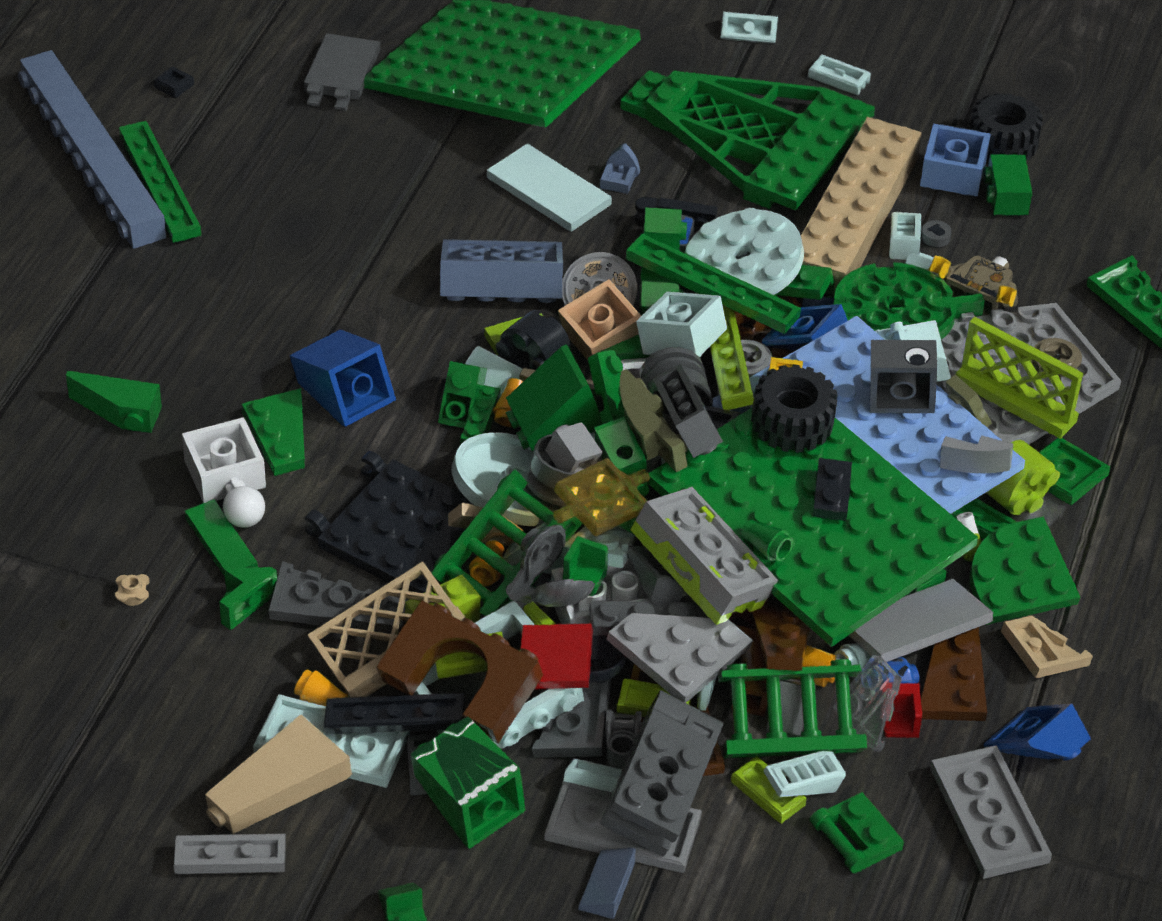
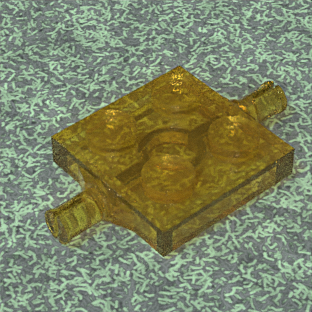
[553,458,650,537]

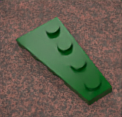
[1087,255,1162,349]

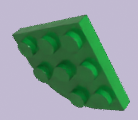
[970,516,1081,625]

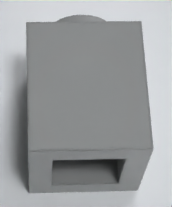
[545,422,603,473]

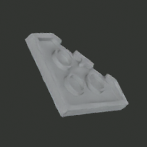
[606,613,753,703]

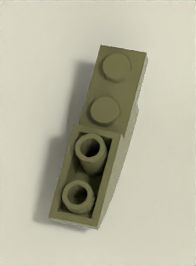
[620,369,688,472]

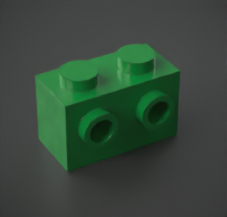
[983,155,1032,215]

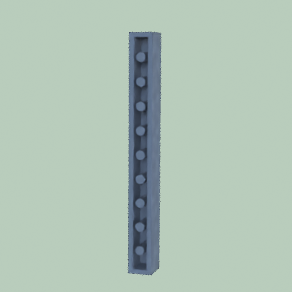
[18,50,166,249]

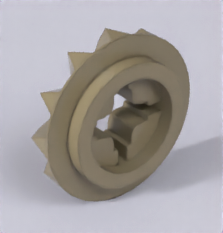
[1033,338,1082,377]

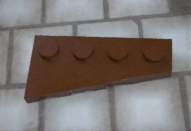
[747,596,810,671]

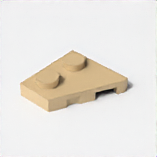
[1001,616,1093,678]

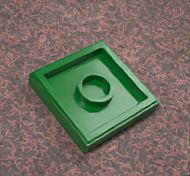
[1039,437,1110,506]

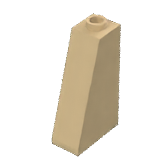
[205,714,352,834]

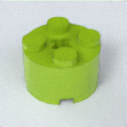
[985,440,1060,515]

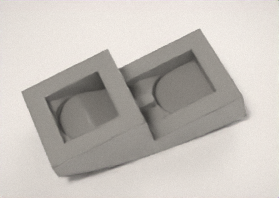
[940,435,1013,473]

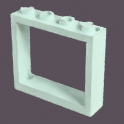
[413,601,584,749]

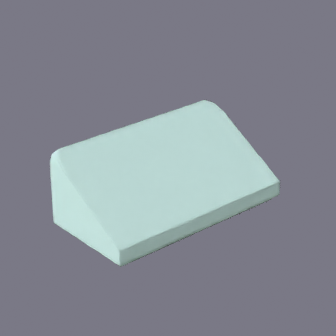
[720,12,778,44]
[465,346,523,395]

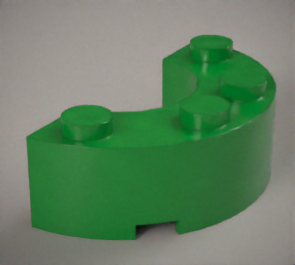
[639,207,687,316]

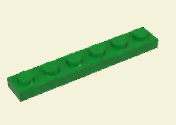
[119,121,201,243]
[625,234,801,334]

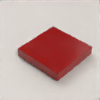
[521,624,593,689]

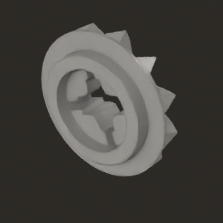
[741,340,772,377]

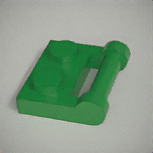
[810,792,904,873]

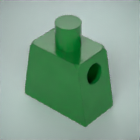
[594,416,650,499]

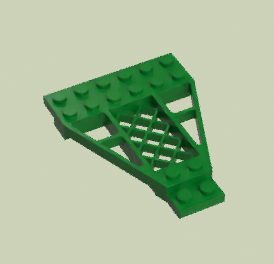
[621,70,875,210]

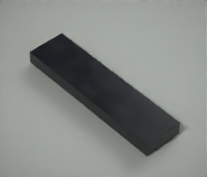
[323,693,466,735]

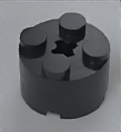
[496,310,570,370]

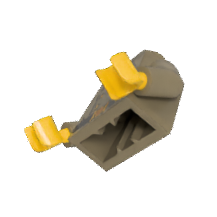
[928,256,1018,316]

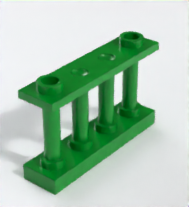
[431,469,582,617]
[718,659,867,759]

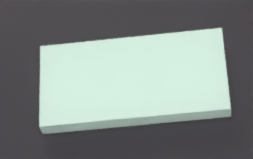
[487,144,612,232]
[253,694,410,788]

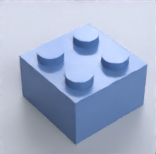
[920,124,990,196]

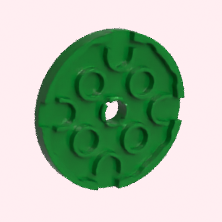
[833,262,957,340]

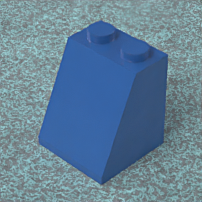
[289,329,396,427]

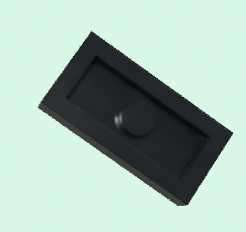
[813,458,852,521]

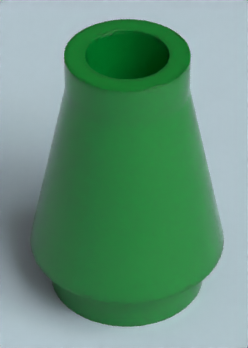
[741,520,793,562]

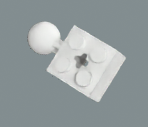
[182,417,266,528]

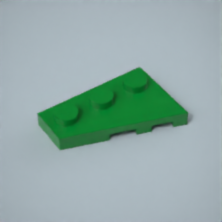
[588,350,625,424]
[242,388,305,476]

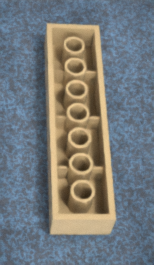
[801,117,922,295]

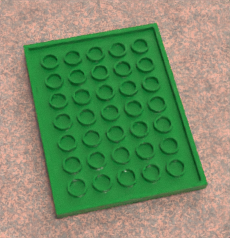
[364,0,641,128]
[647,407,978,647]

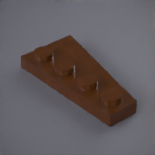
[921,627,987,721]

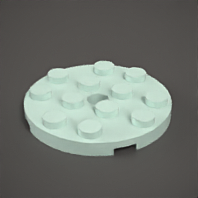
[684,208,804,295]

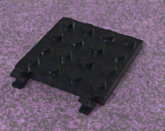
[305,451,474,594]

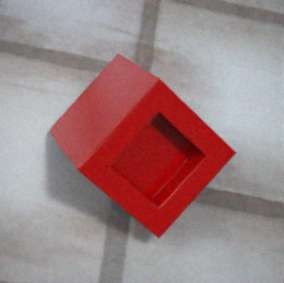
[881,683,922,738]

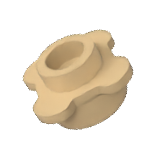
[115,574,149,606]

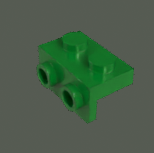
[775,265,835,300]

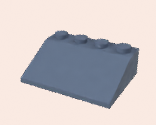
[440,239,563,303]

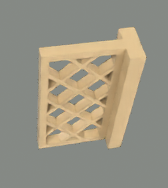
[308,562,465,698]

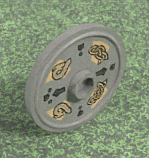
[562,252,638,306]

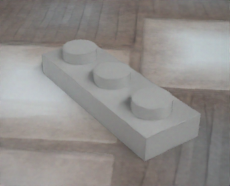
[174,834,286,874]

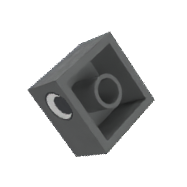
[870,340,937,413]

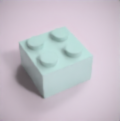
[636,292,727,357]

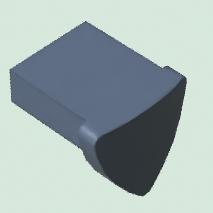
[600,144,640,194]

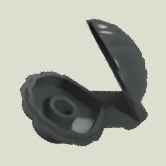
[506,524,595,607]

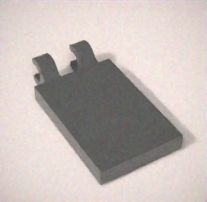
[304,33,380,111]

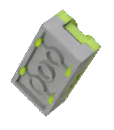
[631,487,778,625]

